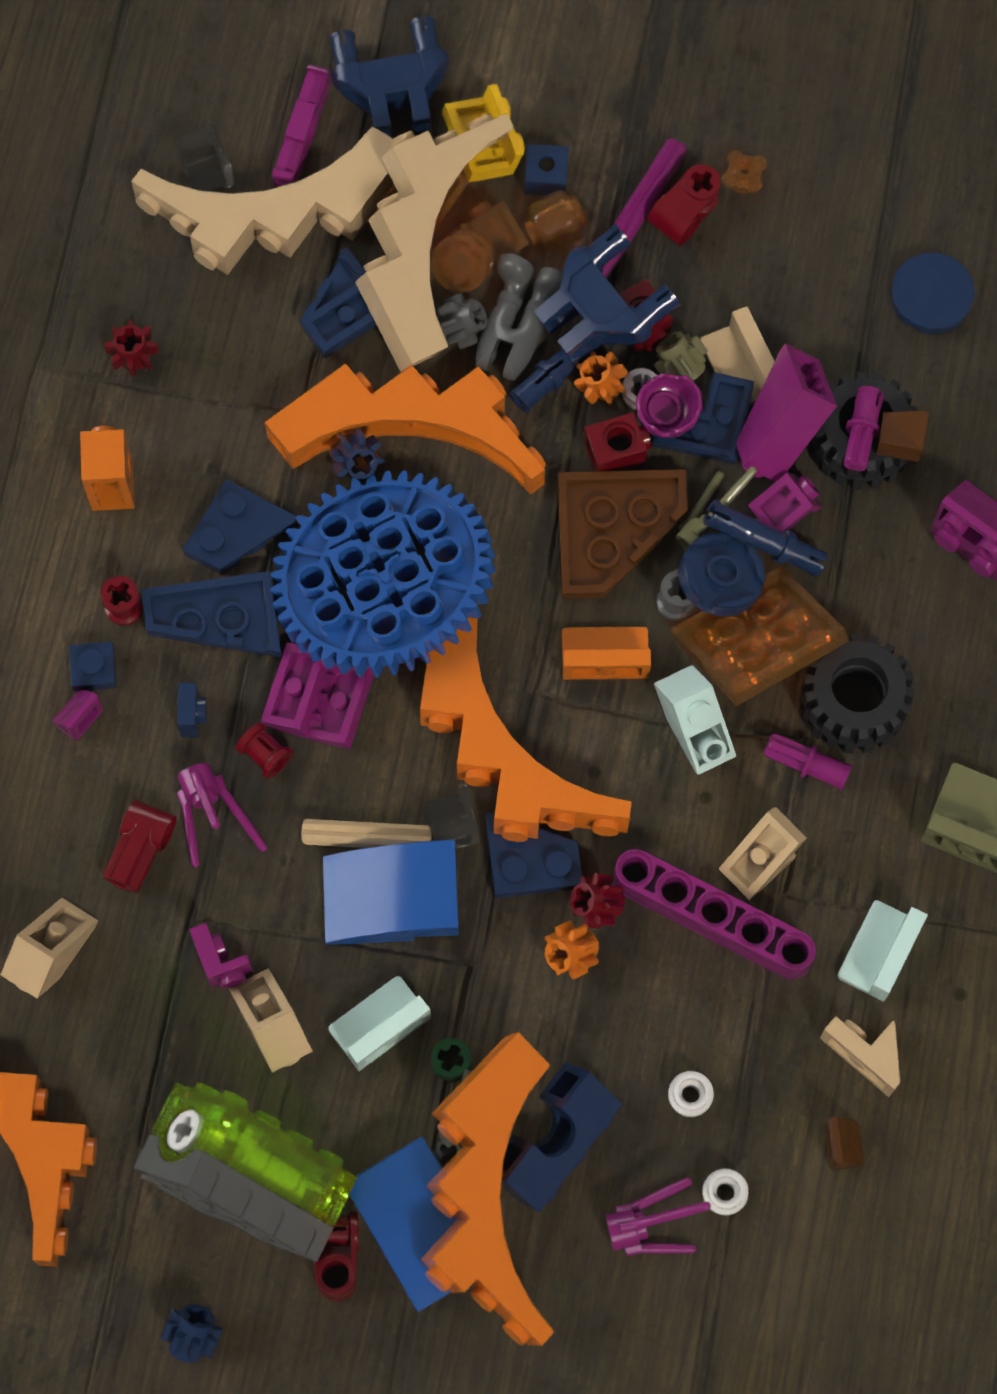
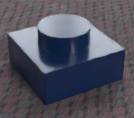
[69,642,117,691]
[177,683,207,738]

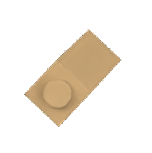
[1,898,98,999]
[229,968,313,1072]

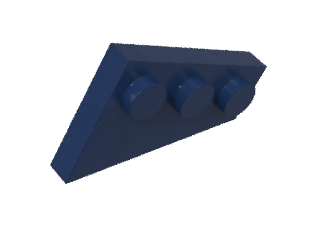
[141,571,282,658]

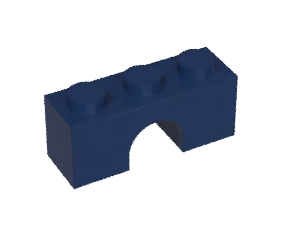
[501,1062,623,1213]

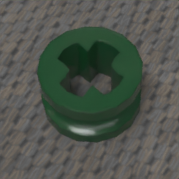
[431,1038,472,1082]

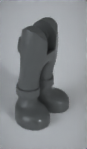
[475,253,563,381]

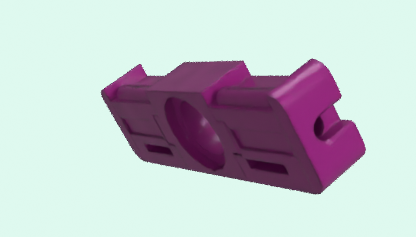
[272,65,330,188]

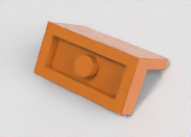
[562,627,651,680]

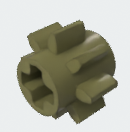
[654,331,708,380]

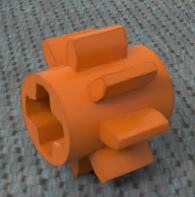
[574,351,629,405]
[544,920,599,979]

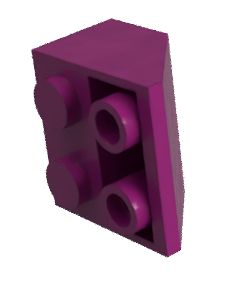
[930,480,997,581]

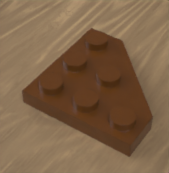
[558,469,688,599]

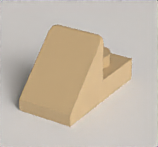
[719,807,807,900]
[820,1016,900,1097]

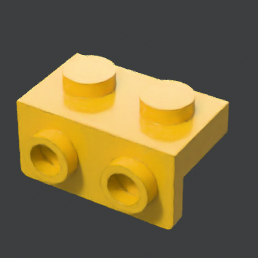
[441,84,524,183]

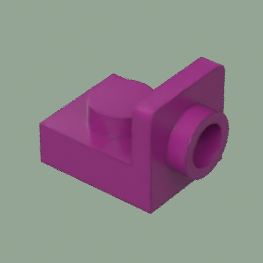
[748,473,822,532]
[189,923,253,989]

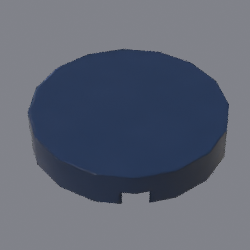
[890,252,975,334]
[678,533,766,617]

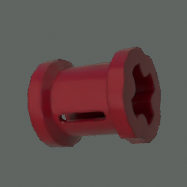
[100,575,143,626]
[235,721,294,780]

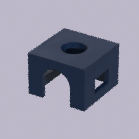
[525,144,569,197]

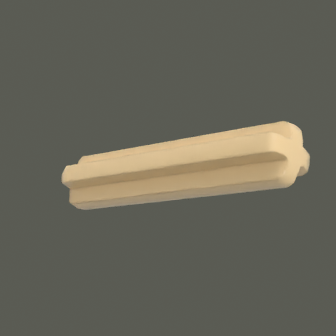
[301,819,432,848]

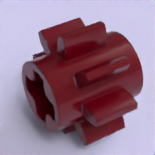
[104,320,159,376]
[570,873,625,929]

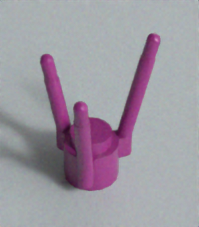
[176,763,267,868]
[606,1178,711,1256]

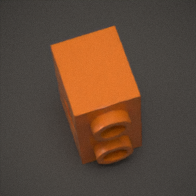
[80,426,135,511]

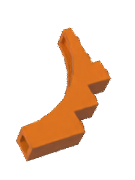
[264,364,546,494]
[420,617,632,842]
[420,1032,554,1346]
[0,1072,97,1267]

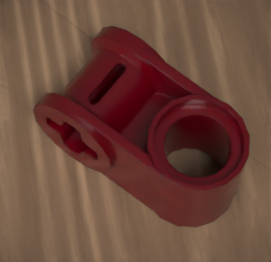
[646,164,721,247]
[314,1210,359,1302]

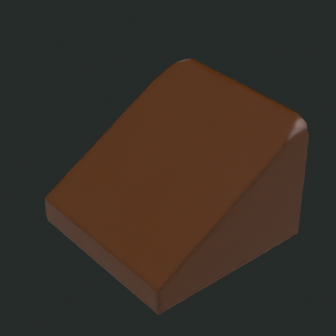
[824,1117,864,1170]

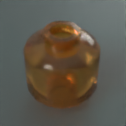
[524,190,589,252]

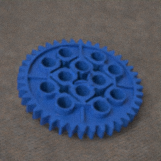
[270,471,496,678]

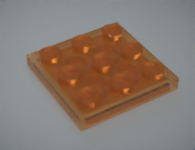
[671,566,849,706]

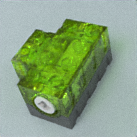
[133,1082,358,1262]

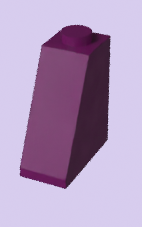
[736,343,837,482]

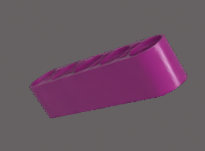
[614,849,816,980]

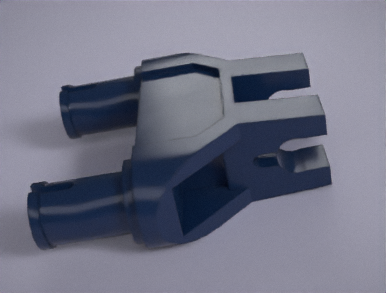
[329,16,449,138]
[534,223,681,364]

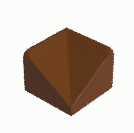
[876,411,929,462]

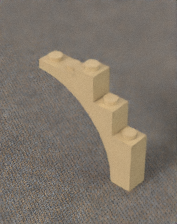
[355,113,514,372]
[131,126,394,275]

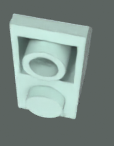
[654,665,736,775]

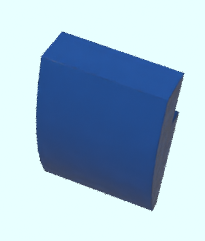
[323,840,459,945]
[342,1136,457,1312]

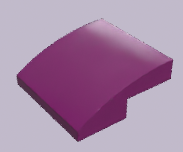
[261,642,374,750]

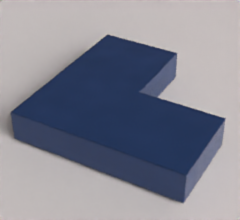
[653,372,754,464]

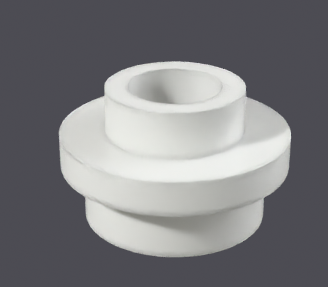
[668,1071,714,1117]
[702,1169,748,1215]

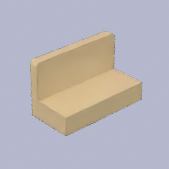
[700,306,775,406]

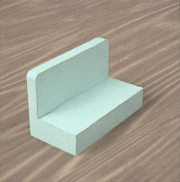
[837,900,928,1002]
[329,976,431,1071]

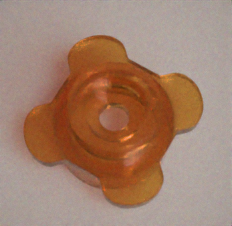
[722,150,767,193]

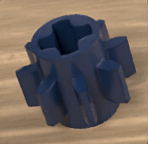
[328,427,385,481]
[161,1304,223,1363]

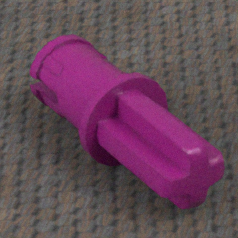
[844,386,884,472]
[764,733,853,791]

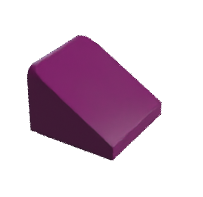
[53,690,103,741]

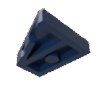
[300,247,377,358]
[183,479,298,575]
[485,812,582,899]

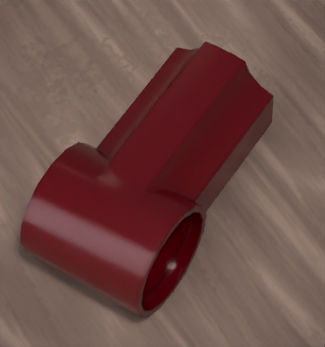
[102,799,177,894]

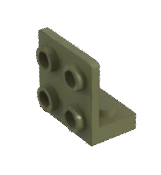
[920,763,997,873]

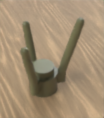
[676,466,760,550]

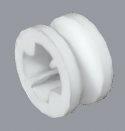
[622,368,657,410]

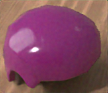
[636,373,703,438]

